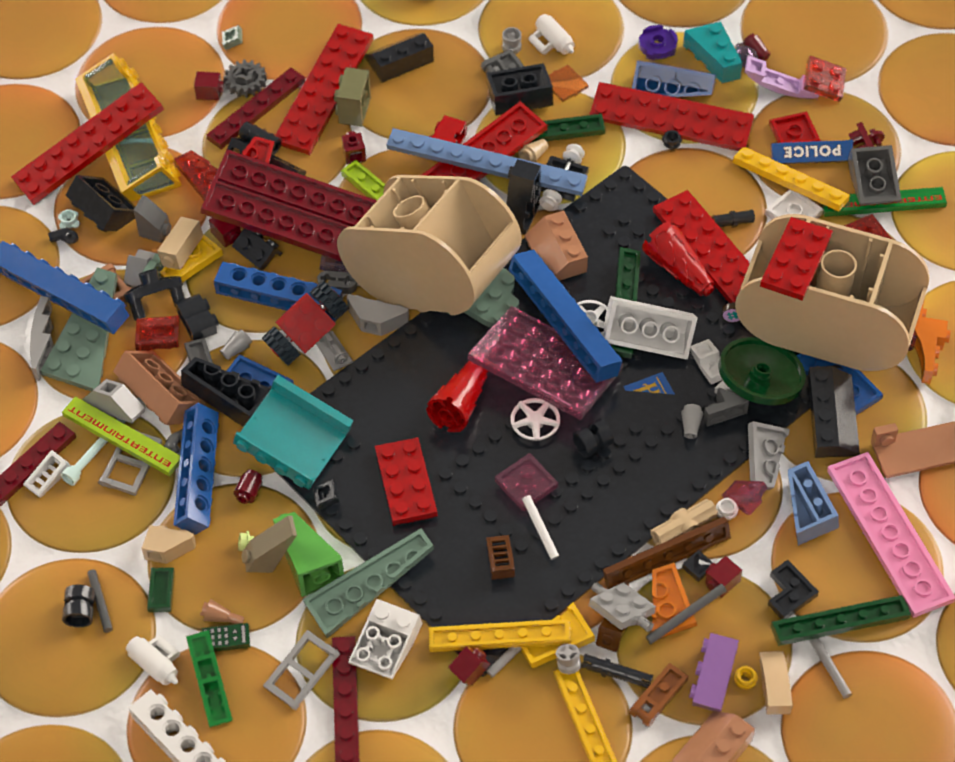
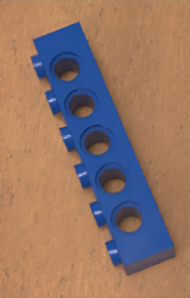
[214,261,343,322]
[173,403,219,535]

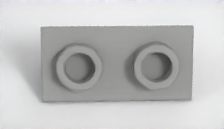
[316,331,353,371]

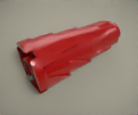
[642,221,715,297]
[426,357,490,433]

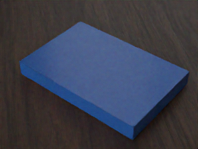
[227,354,294,387]

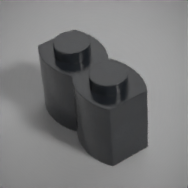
[175,294,219,341]

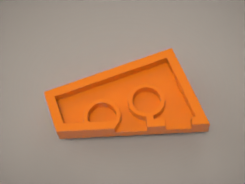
[652,563,697,638]

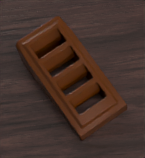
[486,535,515,580]

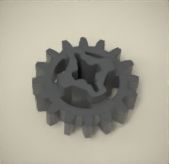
[224,59,267,98]

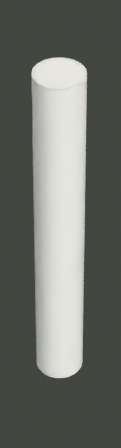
[522,495,559,560]

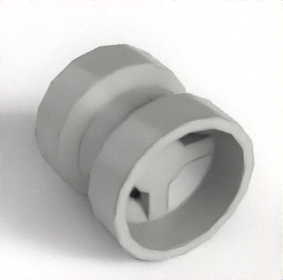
[502,27,521,54]

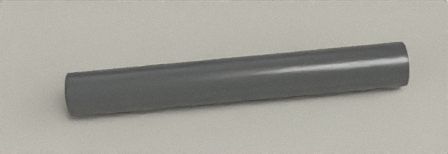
[87,570,113,633]

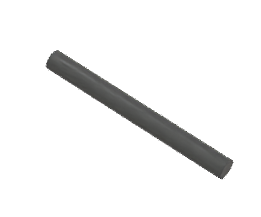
[646,584,726,644]

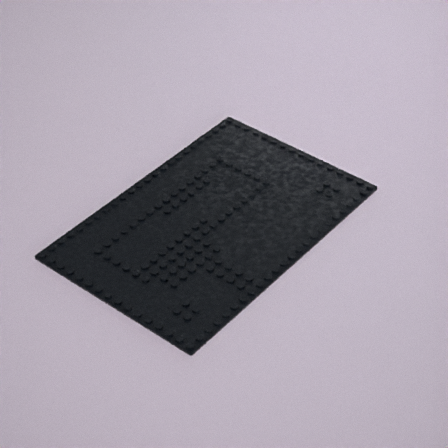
[270,165,843,677]

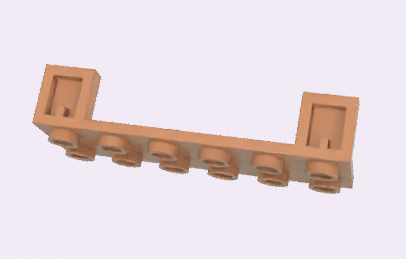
[870,421,955,478]

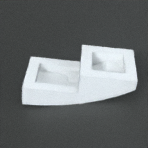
[690,339,722,385]

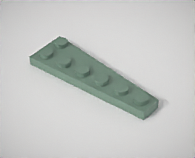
[303,528,434,638]

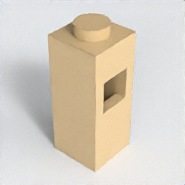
[157,217,204,270]

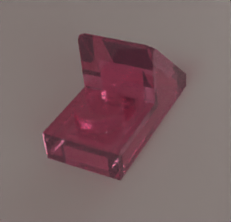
[722,480,768,515]

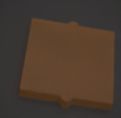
[549,65,589,102]

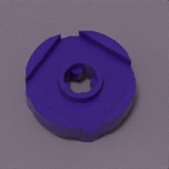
[638,25,678,60]

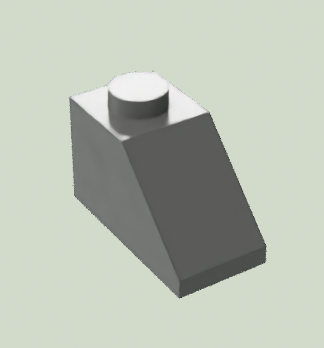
[134,195,171,243]

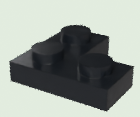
[768,560,819,619]

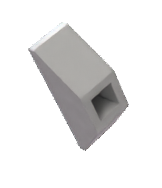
[347,294,409,336]
[82,379,145,423]

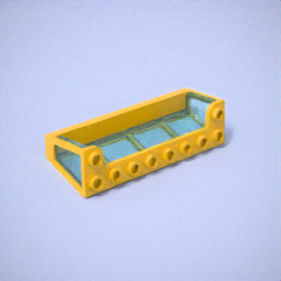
[75,53,182,202]

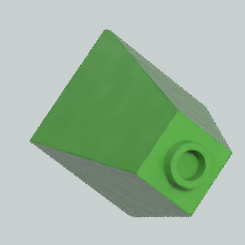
[273,512,344,597]

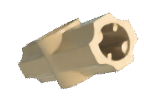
[650,499,718,545]

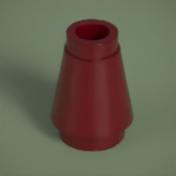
[742,33,771,61]

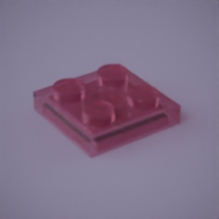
[495,453,558,511]

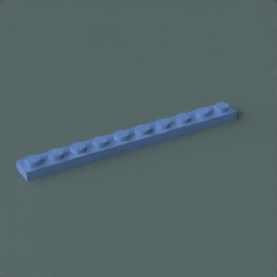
[386,128,588,196]

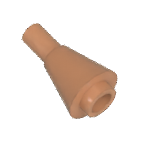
[200,599,245,624]

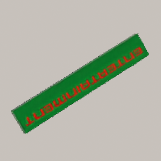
[821,187,947,217]

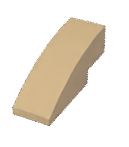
[759,651,793,715]

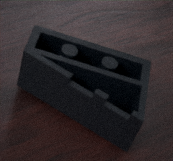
[506,159,541,235]

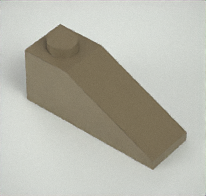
[242,516,297,573]

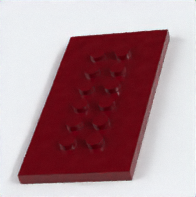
[200,149,377,262]

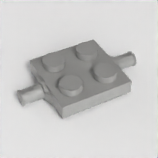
[589,582,656,632]

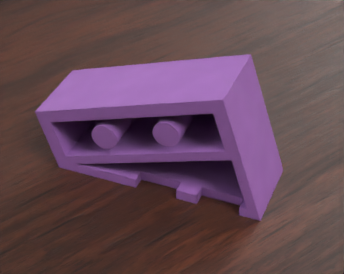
[689,633,739,712]

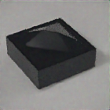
[313,479,340,510]
[682,550,713,582]

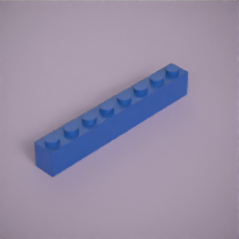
[0,241,130,335]
[509,250,622,382]

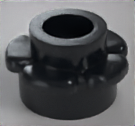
[662,130,682,149]

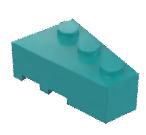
[683,21,742,83]

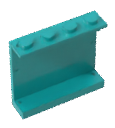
[233,375,353,490]

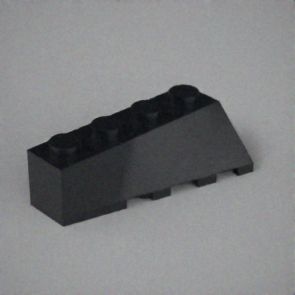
[181,357,272,427]

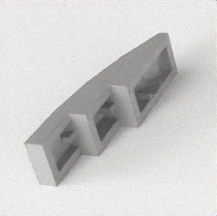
[30,296,54,381]

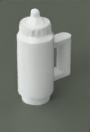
[528,14,575,55]
[126,635,180,685]

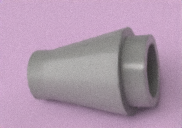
[220,329,252,360]
[681,404,703,439]

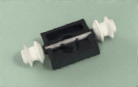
[539,144,589,211]

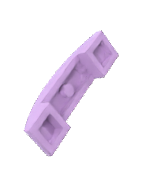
[745,55,821,98]

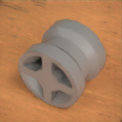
[556,644,581,674]

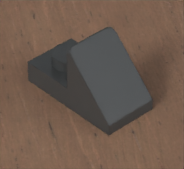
[703,388,749,427]

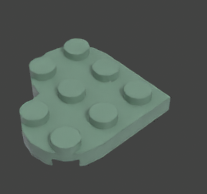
[464,268,519,328]

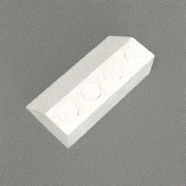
[604,296,697,360]

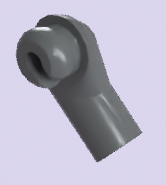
[164,429,183,453]

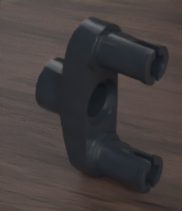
[124,268,185,321]

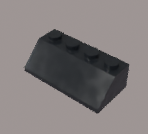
[808,366,860,458]

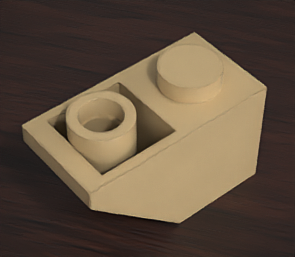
[141,525,196,564]

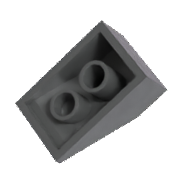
[848,145,902,205]

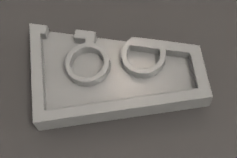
[748,421,790,490]

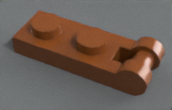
[629,663,689,727]

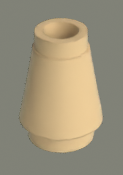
[519,139,548,162]

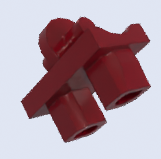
[848,122,885,148]

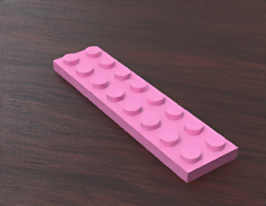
[827,452,955,618]

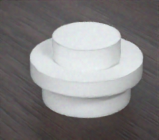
[716,498,738,520]

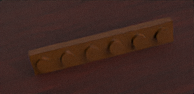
[603,517,731,589]

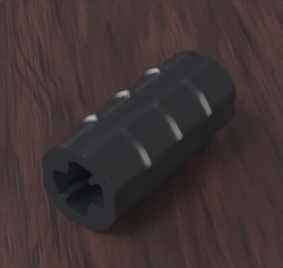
[239,122,282,155]

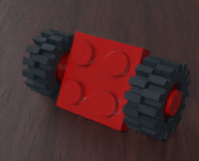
[262,280,349,366]

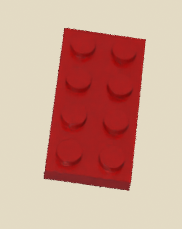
[760,217,833,301]
[375,437,438,526]

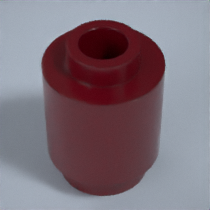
[234,470,263,504]

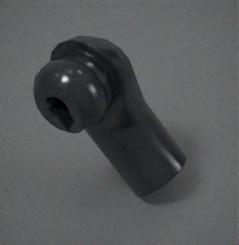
[48,228,78,244]

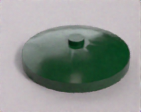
[718,337,806,405]

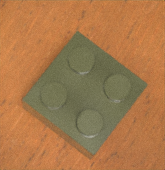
[334,67,371,127]

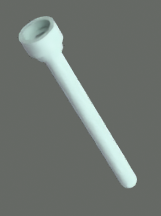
[60,418,126,486]

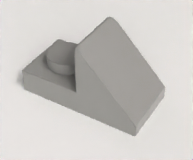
[124,249,156,288]

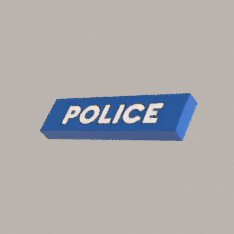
[771,140,853,164]

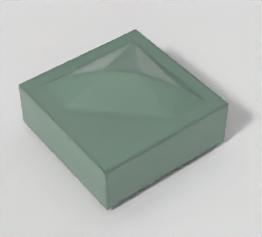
[222,25,243,50]

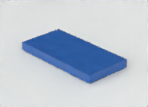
[796,353,883,415]

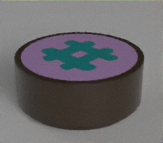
[722,303,740,323]

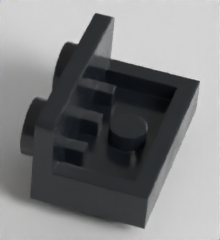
[232,228,283,271]

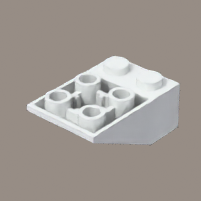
[348,599,422,679]

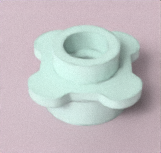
[58,209,80,229]

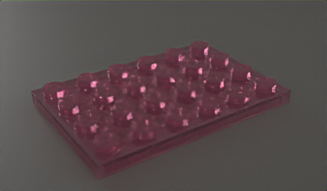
[467,306,623,420]

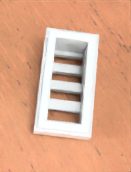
[23,450,71,498]

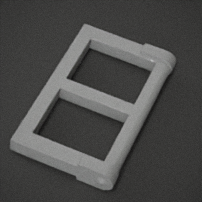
[98,430,162,496]
[263,630,340,710]

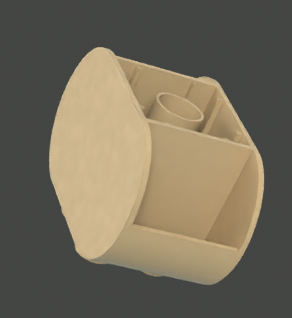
[337,175,522,315]
[735,214,930,371]

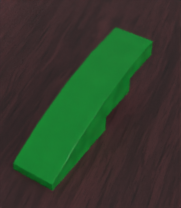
[186,630,233,727]

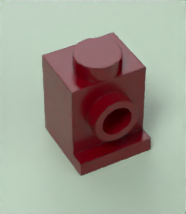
[341,131,366,164]

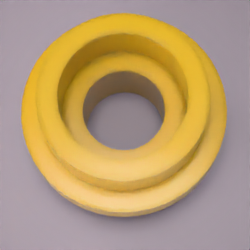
[734,666,758,690]

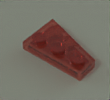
[174,150,218,200]

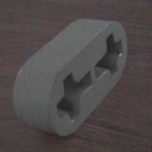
[317,271,357,294]

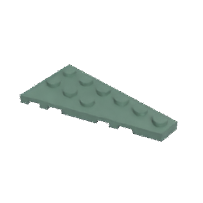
[41,267,118,391]

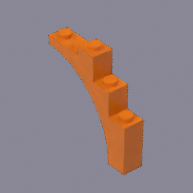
[911,301,951,384]

